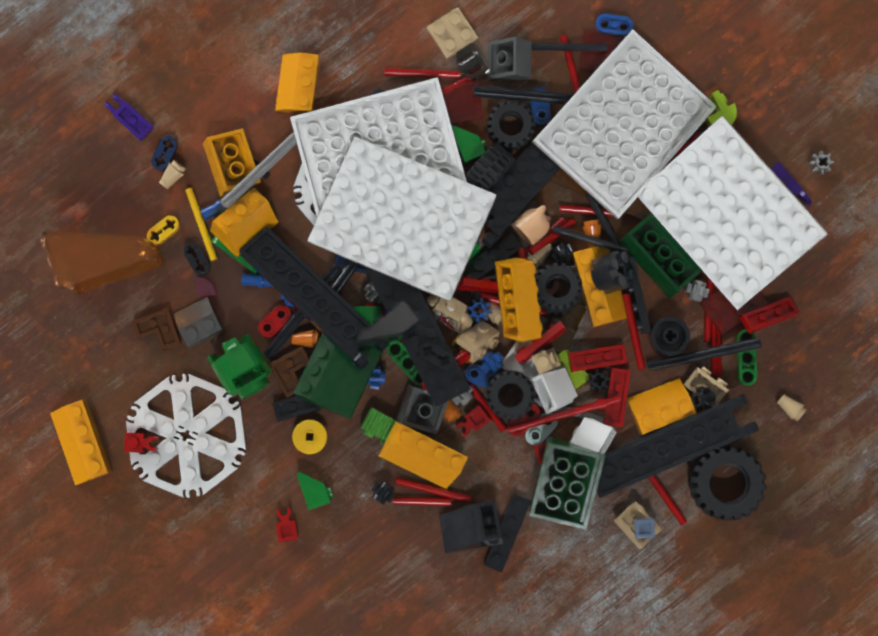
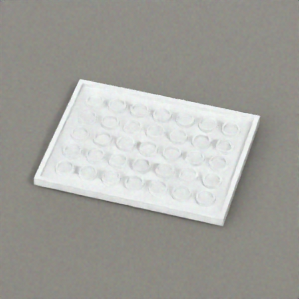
[532,30,717,219]
[290,77,467,218]
[638,116,828,310]
[307,137,497,302]

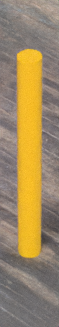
[185,188,218,261]

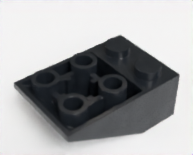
[356,302,419,347]
[439,500,503,553]

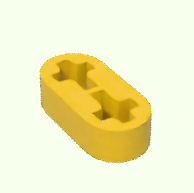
[147,216,180,245]

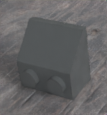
[488,36,532,81]
[173,297,225,348]
[396,384,448,434]

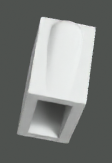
[531,368,578,414]
[570,417,616,454]

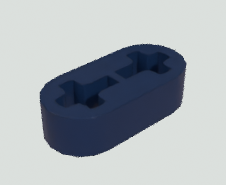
[151,136,178,171]

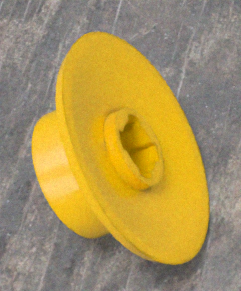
[292,420,327,454]

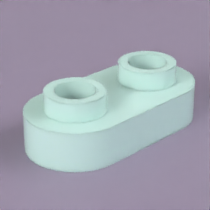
[525,412,558,445]

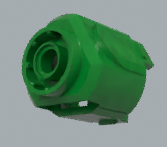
[207,334,272,400]

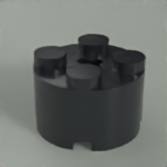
[591,251,637,294]
[648,317,690,356]

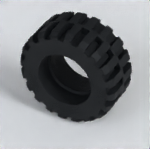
[689,446,767,521]

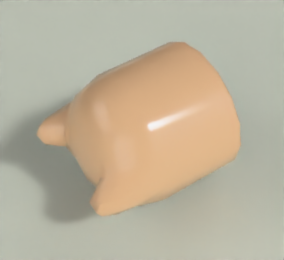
[511,205,550,246]

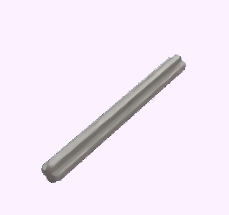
[221,132,297,208]

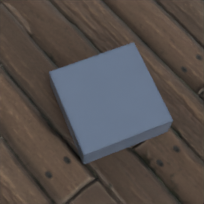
[634,518,655,539]

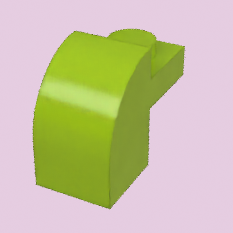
[705,90,737,128]

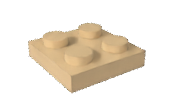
[426,7,479,60]

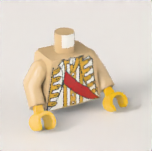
[425,295,473,349]

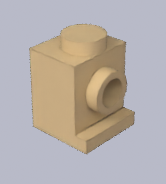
[532,347,561,375]

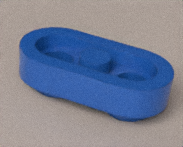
[595,14,634,37]
[530,87,551,126]
[465,364,499,389]

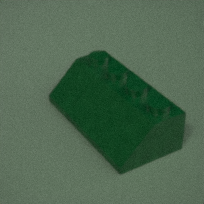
[619,213,702,299]

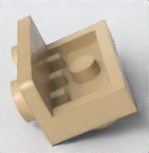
[456,320,500,363]
[683,366,730,407]
[613,501,661,550]

